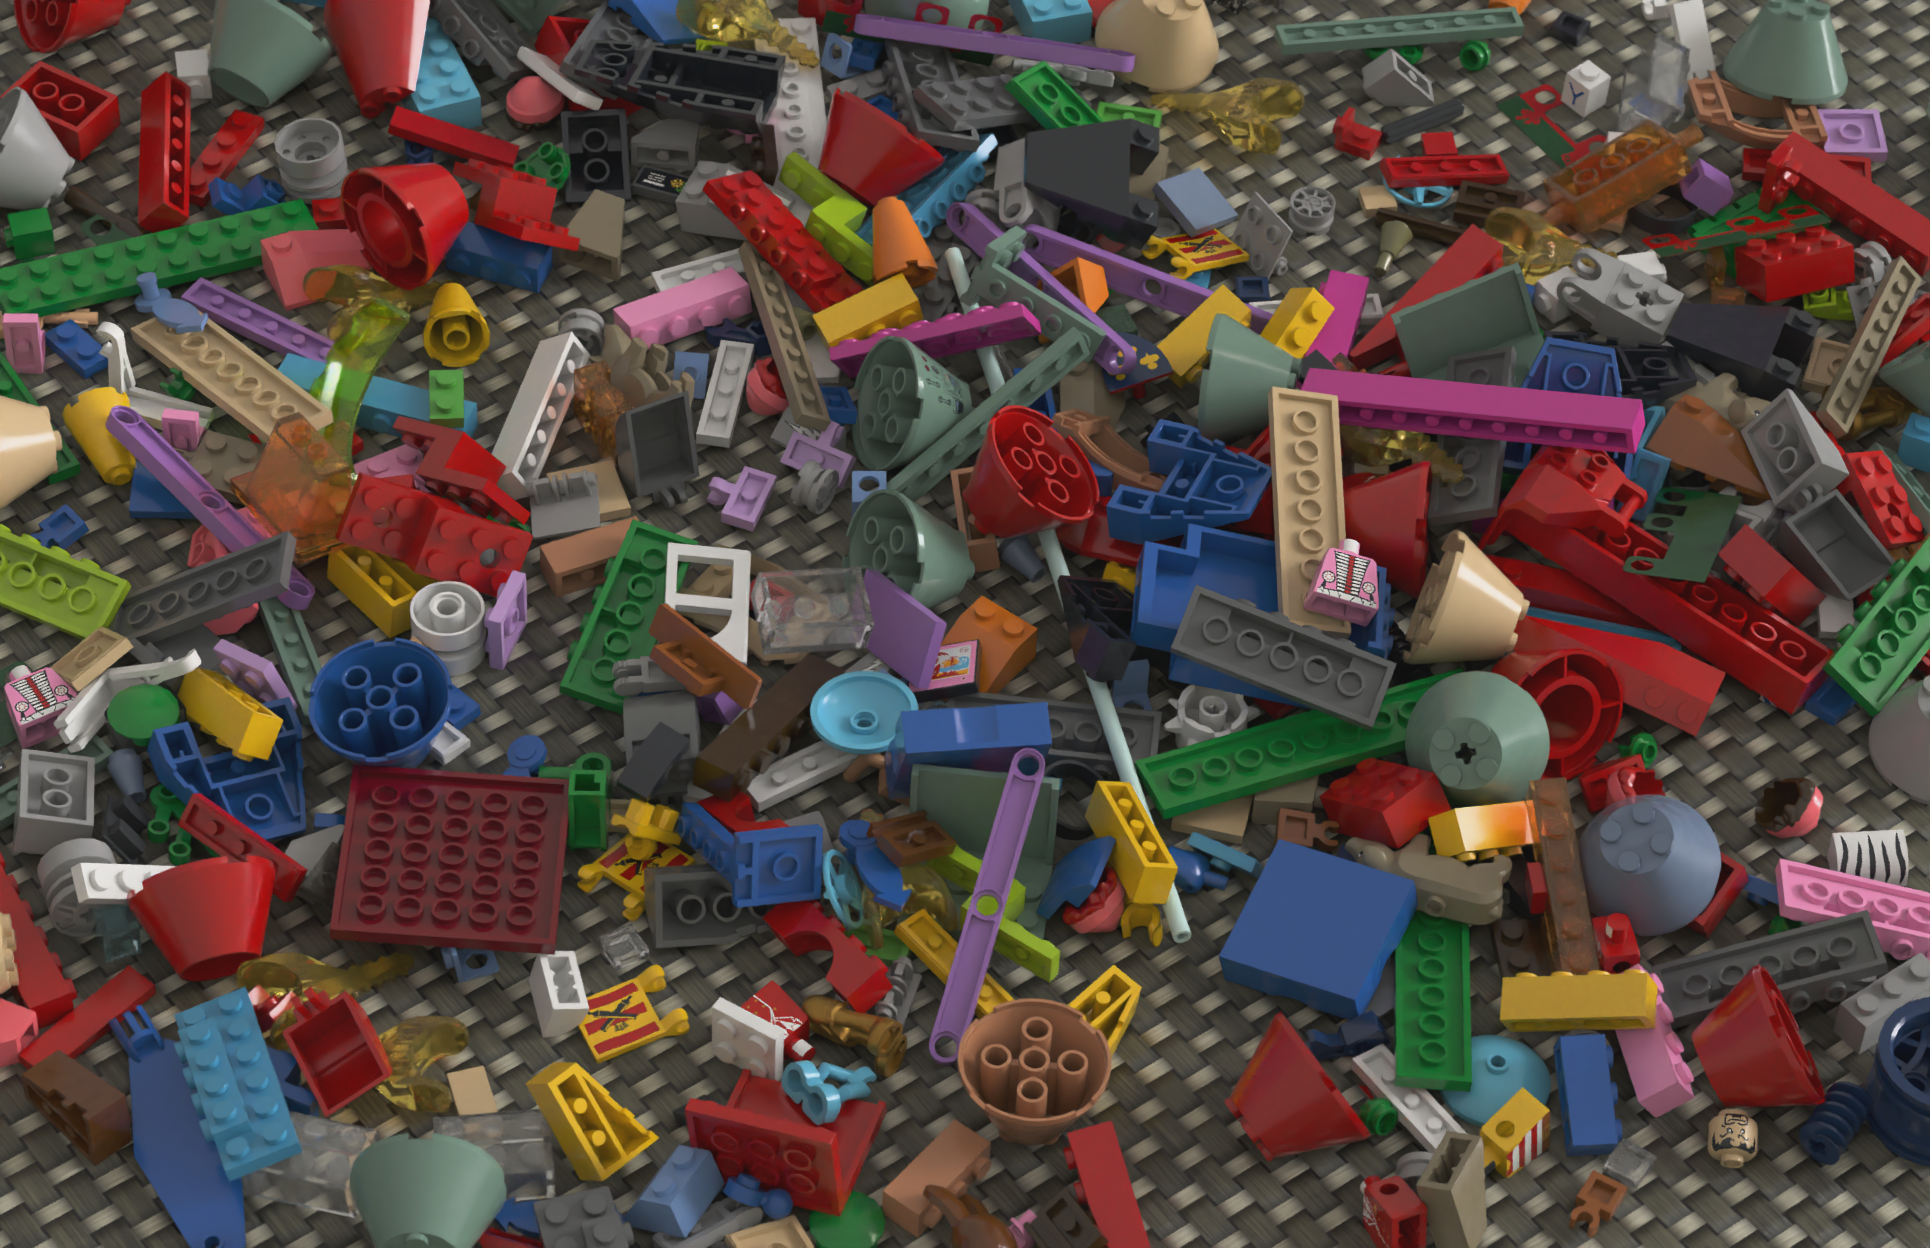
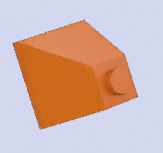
[1036,257,1109,344]

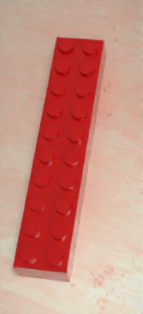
[1504,512,1834,715]

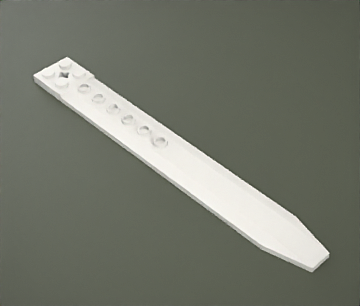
[753,18,843,384]

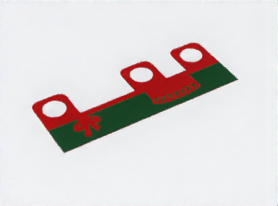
[821,0,1003,67]
[1496,84,1647,203]
[1641,205,1832,258]

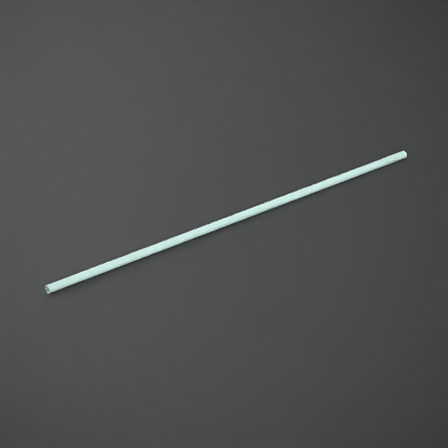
[945,247,1191,943]

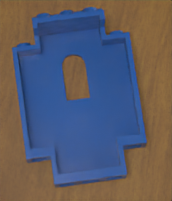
[1130,523,1395,710]

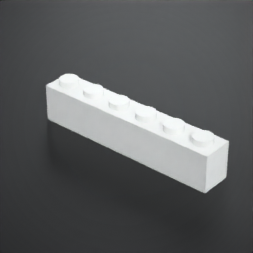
[492,331,590,500]

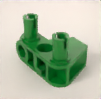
[539,752,613,852]

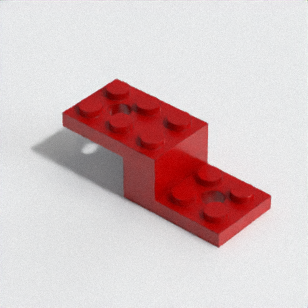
[452,158,580,251]
[1809,411,1925,550]
[393,416,531,525]
[335,472,534,597]

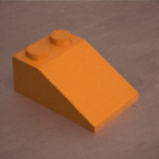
[941,596,1038,703]

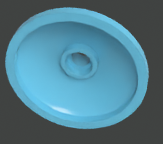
[810,671,918,755]
[1439,1035,1551,1127]

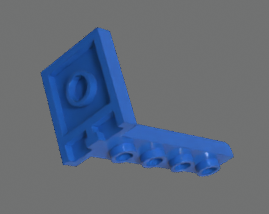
[677,802,823,908]

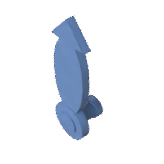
[135,272,208,333]

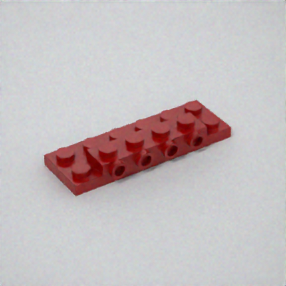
[702,170,864,314]

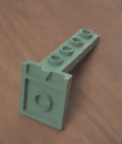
[959,225,1106,363]

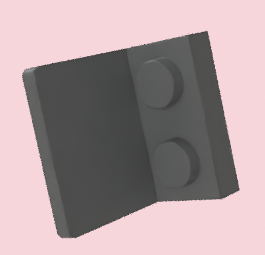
[128,624,221,695]

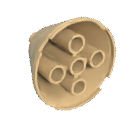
[1095,0,1219,93]
[0,395,62,510]
[1403,530,1530,665]

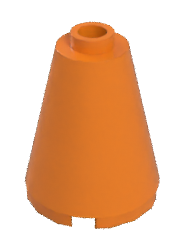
[873,197,938,290]

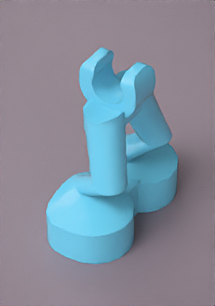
[781,1060,877,1125]

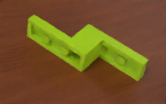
[778,151,874,287]
[927,844,1060,983]

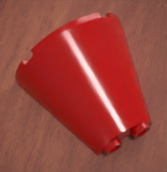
[323,0,430,120]

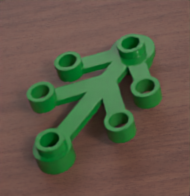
[147,784,230,866]

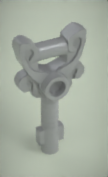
[1011,58,1114,87]

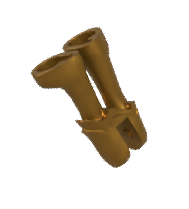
[1822,385,1922,440]
[801,995,907,1077]

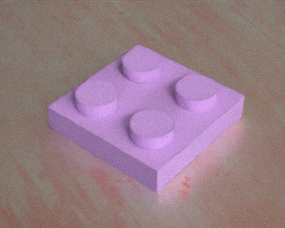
[1817,109,1888,162]
[484,570,528,671]
[213,639,298,709]

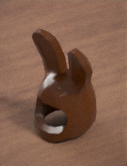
[923,1184,1018,1248]

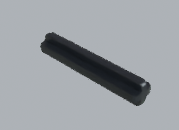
[1380,98,1464,144]

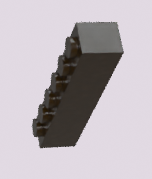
[692,653,845,802]

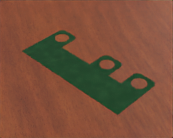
[1623,487,1742,583]

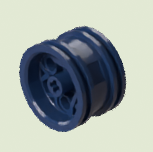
[1864,997,1930,1167]

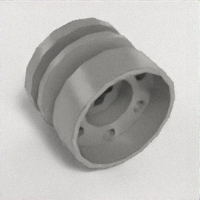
[274,117,349,204]
[37,838,128,937]

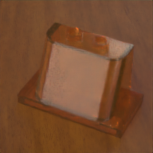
[230,412,353,565]

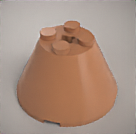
[958,998,1111,1145]

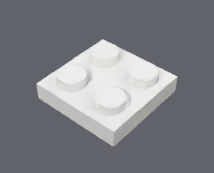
[712,997,784,1081]

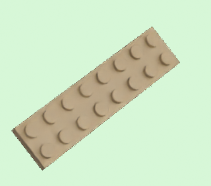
[131,310,334,450]
[1268,386,1351,640]

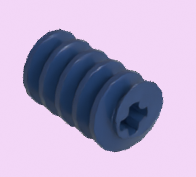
[1799,1081,1874,1165]

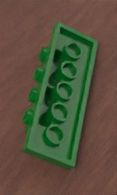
[559,519,698,715]
[1822,534,1930,717]

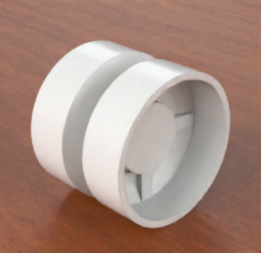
[410,581,486,676]

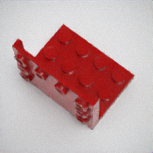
[685,1069,887,1217]

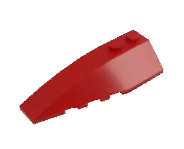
[1347,224,1504,372]
[1484,553,1660,632]

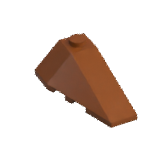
[1645,394,1771,501]

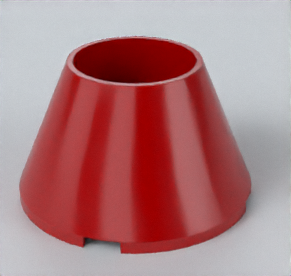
[818,88,945,208]
[341,163,469,290]
[1490,648,1623,784]
[126,855,276,982]
[1692,964,1826,1108]

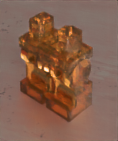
[574,360,633,465]

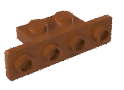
[649,603,763,710]

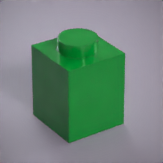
[3,207,56,260]

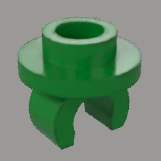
[159,367,196,401]
[1618,733,1657,768]

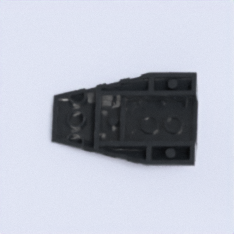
[574,40,786,135]

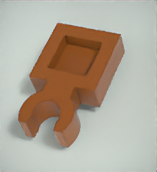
[1274,808,1339,851]
[1569,1170,1628,1238]

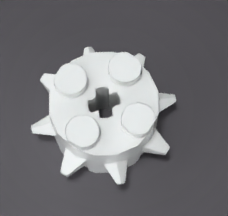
[1164,684,1260,748]

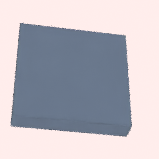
[1152,168,1238,237]

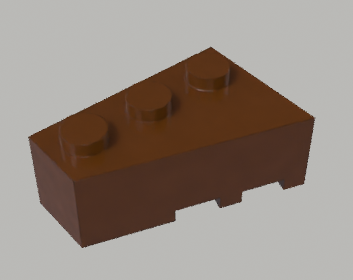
[21,1050,132,1166]

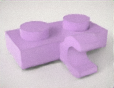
[780,421,857,489]
[707,466,777,532]

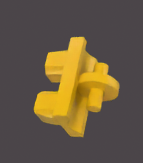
[611,798,682,861]

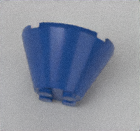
[308,638,453,769]

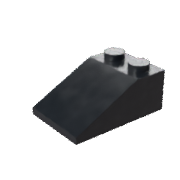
[561,108,631,205]

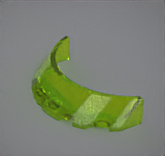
[296,297,410,486]

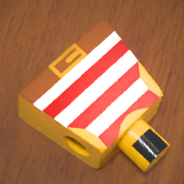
[1479,1087,1550,1178]

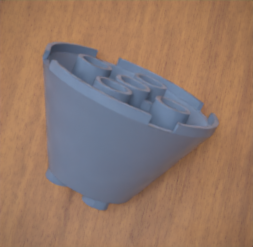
[1574,795,1722,936]

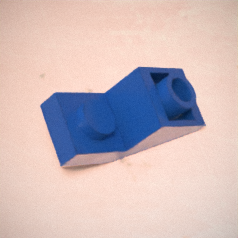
[208,174,286,215]
[267,1046,319,1129]

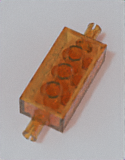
[1532,119,1704,235]

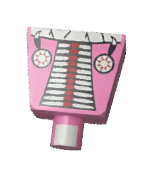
[1303,539,1379,627]
[4,665,78,749]

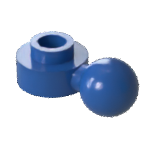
[723,1172,793,1219]

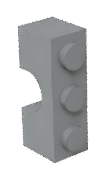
[1833,952,1930,1055]

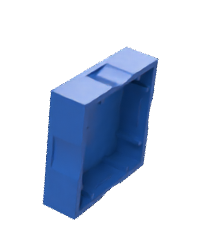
[884,702,1052,799]
[1219,839,1418,1020]

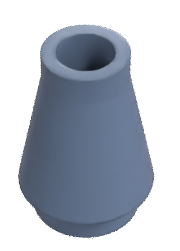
[998,535,1047,583]
[107,748,147,804]

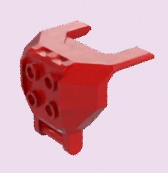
[1478,445,1648,551]

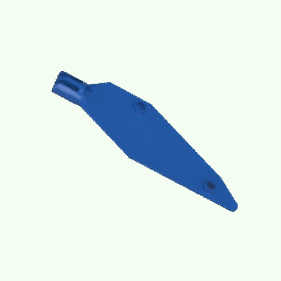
[109,1005,246,1248]

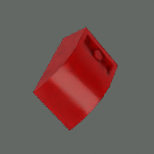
[282,987,392,1117]

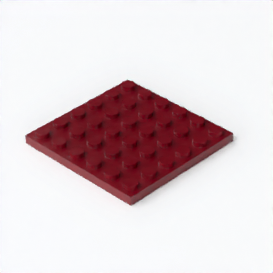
[330,764,569,955]

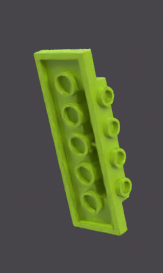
[0,523,131,640]

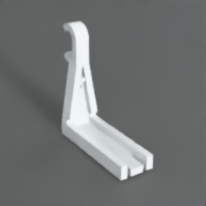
[1641,0,1716,94]
[96,322,214,430]
[53,648,202,753]

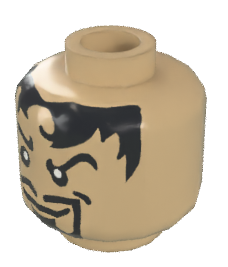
[1708,1109,1758,1168]

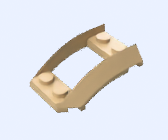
[676,544,840,666]

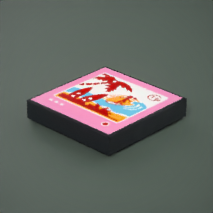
[907,639,982,703]

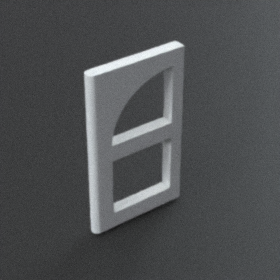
[664,542,751,666]

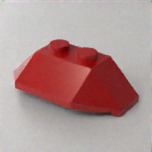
[1055,496,1184,567]

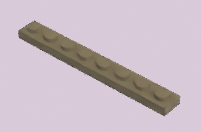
[738,241,831,432]
[1816,256,1922,439]

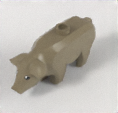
[588,325,695,411]
[1654,365,1771,435]
[1344,834,1512,926]

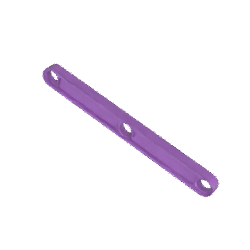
[854,14,1136,72]
[946,202,1137,374]
[1022,224,1273,335]
[105,405,315,610]
[929,748,1045,1066]

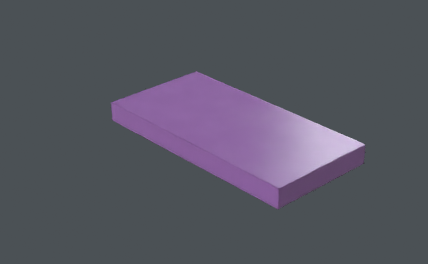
[849,569,946,689]

